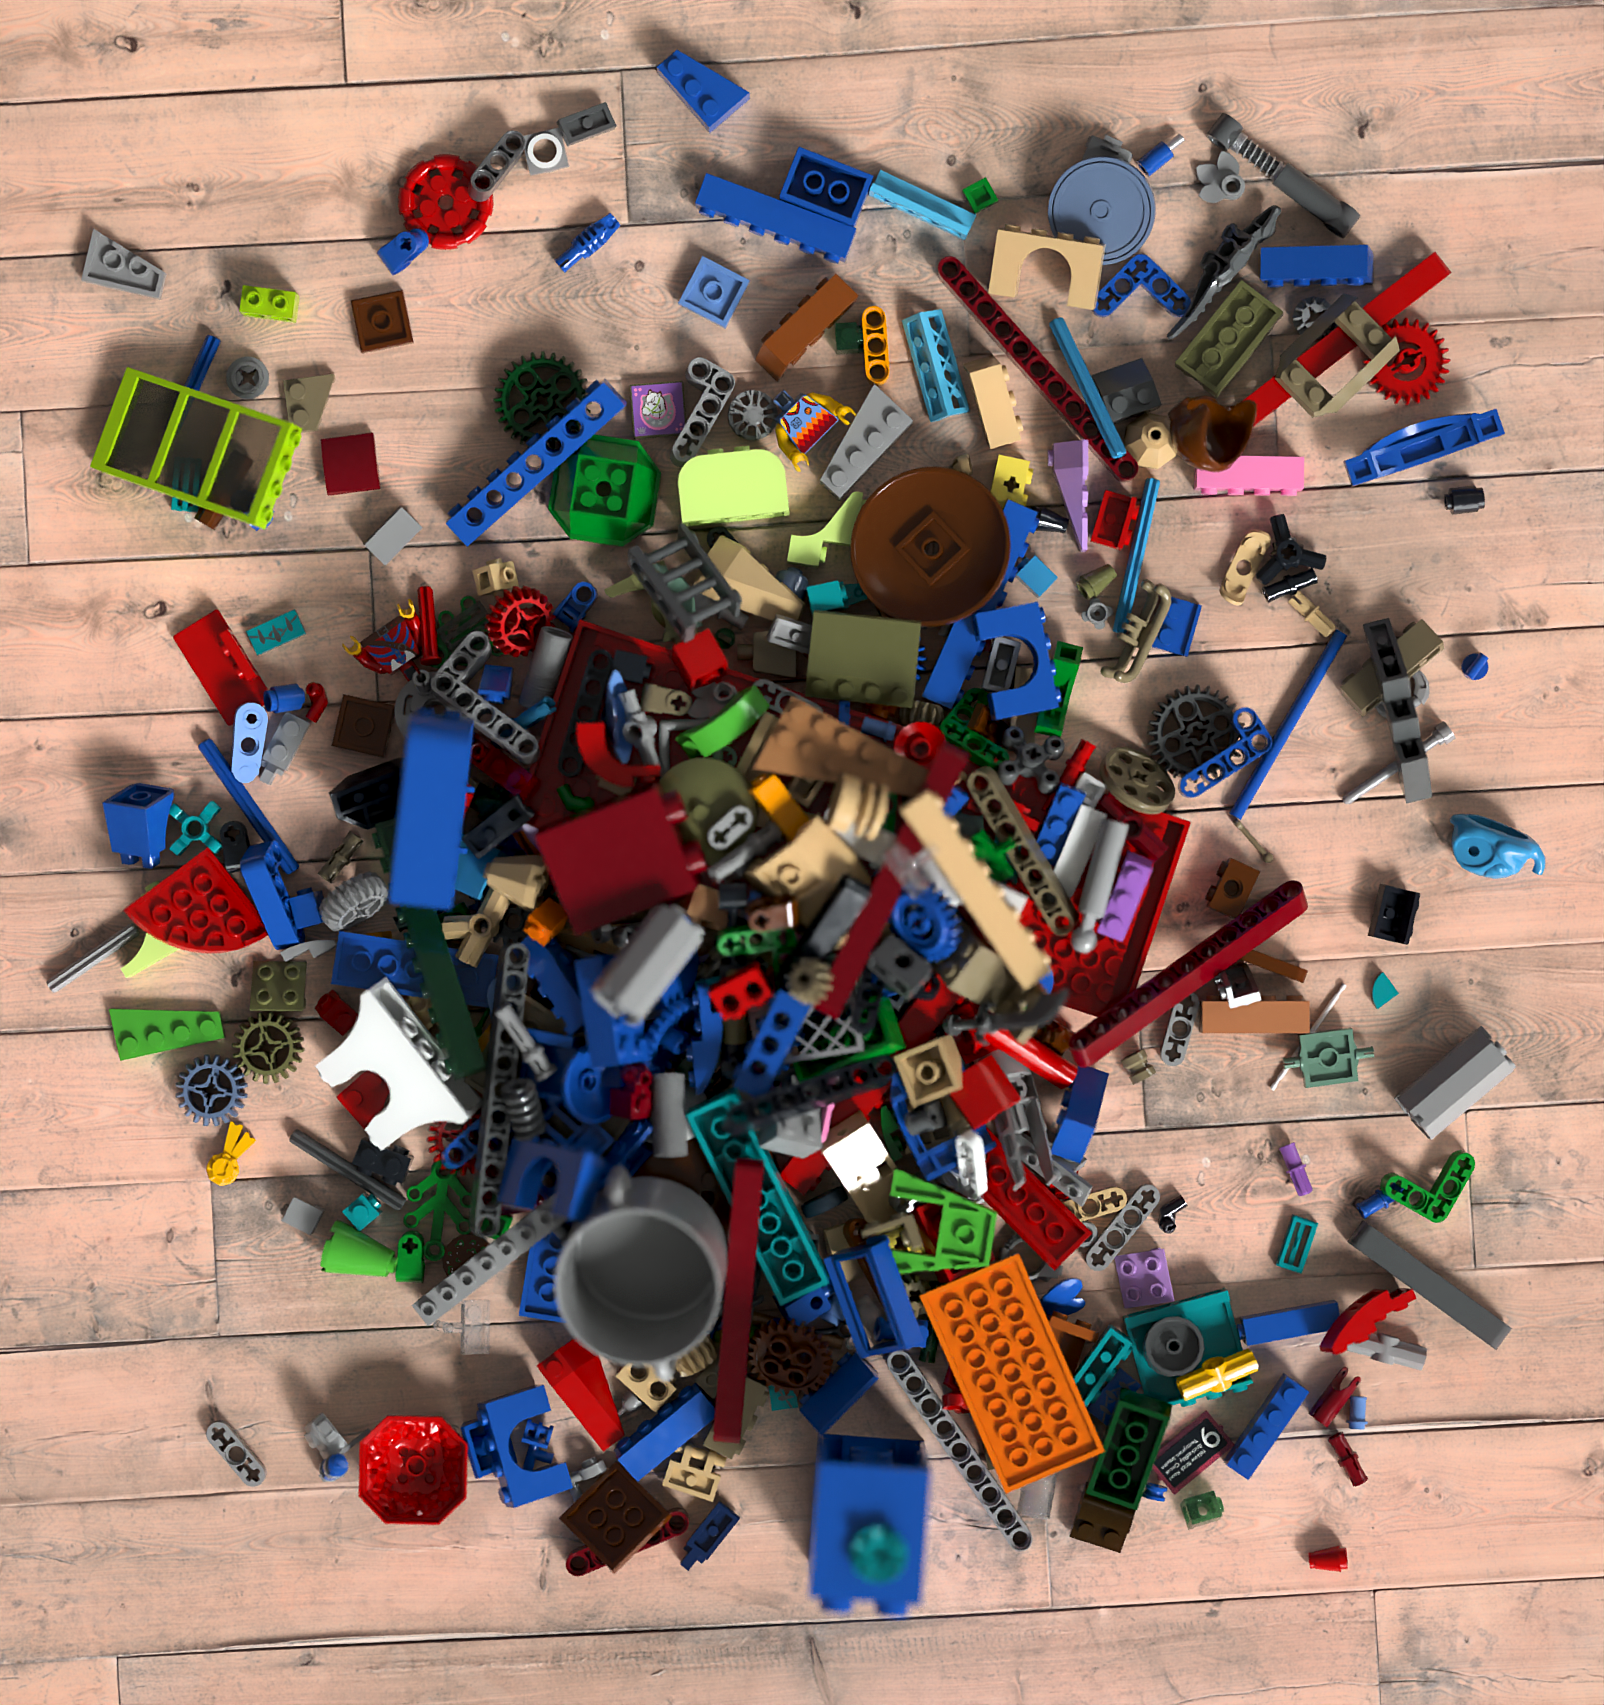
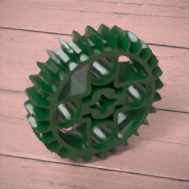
[493,351,592,449]

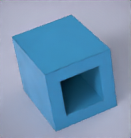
[1015,556,1058,598]

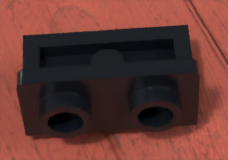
[1368,884,1420,945]

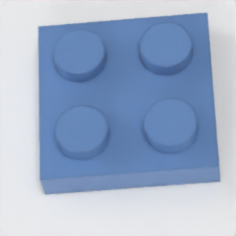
[678,256,750,329]

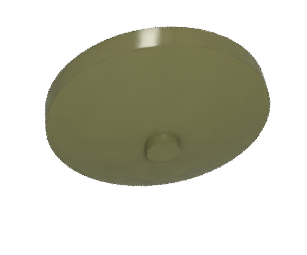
[660,757,758,866]

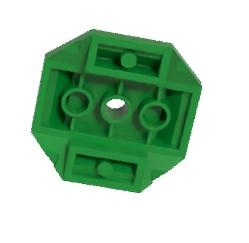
[548,434,662,547]

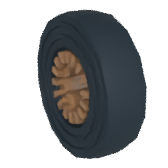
[801,1186,848,1218]

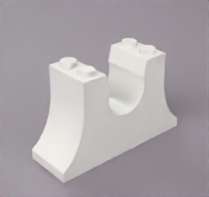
[315,977,482,1151]

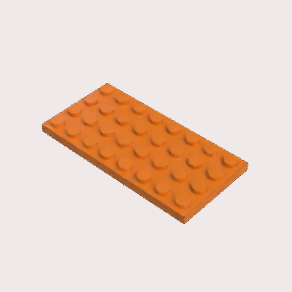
[920,1252,1105,1494]

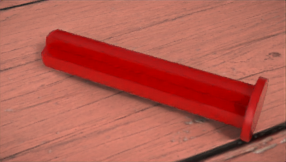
[417,586,442,666]

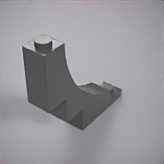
[1363,618,1432,804]

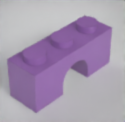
[1097,851,1153,942]

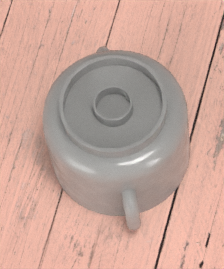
[555,1165,728,1382]

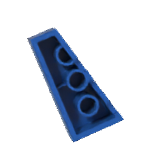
[1260,245,1374,288]
[513,935,586,1036]

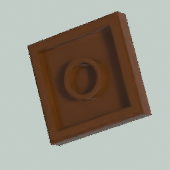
[351,290,414,354]
[332,694,395,758]

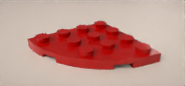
[123,847,268,954]

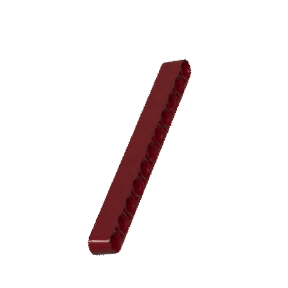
[937,256,1139,483]
[812,742,970,1020]
[1068,880,1308,1067]
[713,1157,764,1444]

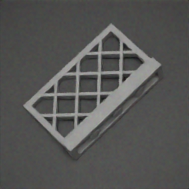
[747,986,864,1068]

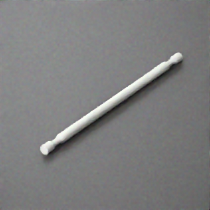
[1270,983,1347,1090]

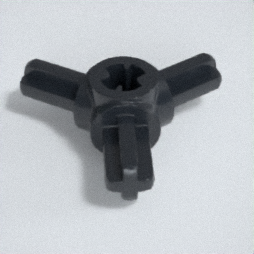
[1255,514,1327,585]

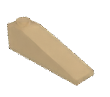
[694,535,805,621]

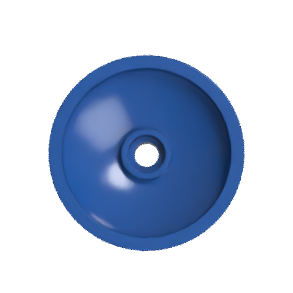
[562,1044,626,1124]

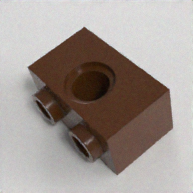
[1205,858,1260,919]

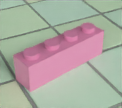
[1194,456,1304,496]

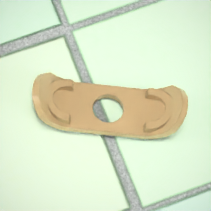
[1220,529,1272,605]

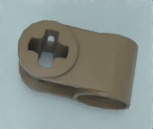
[640,683,692,716]

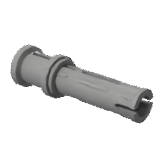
[708,820,784,883]
[495,1003,557,1081]

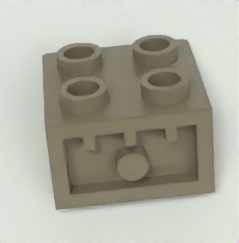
[860,1212,923,1252]

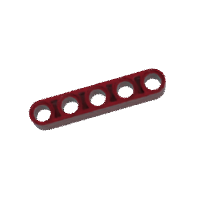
[566,1507,690,1577]

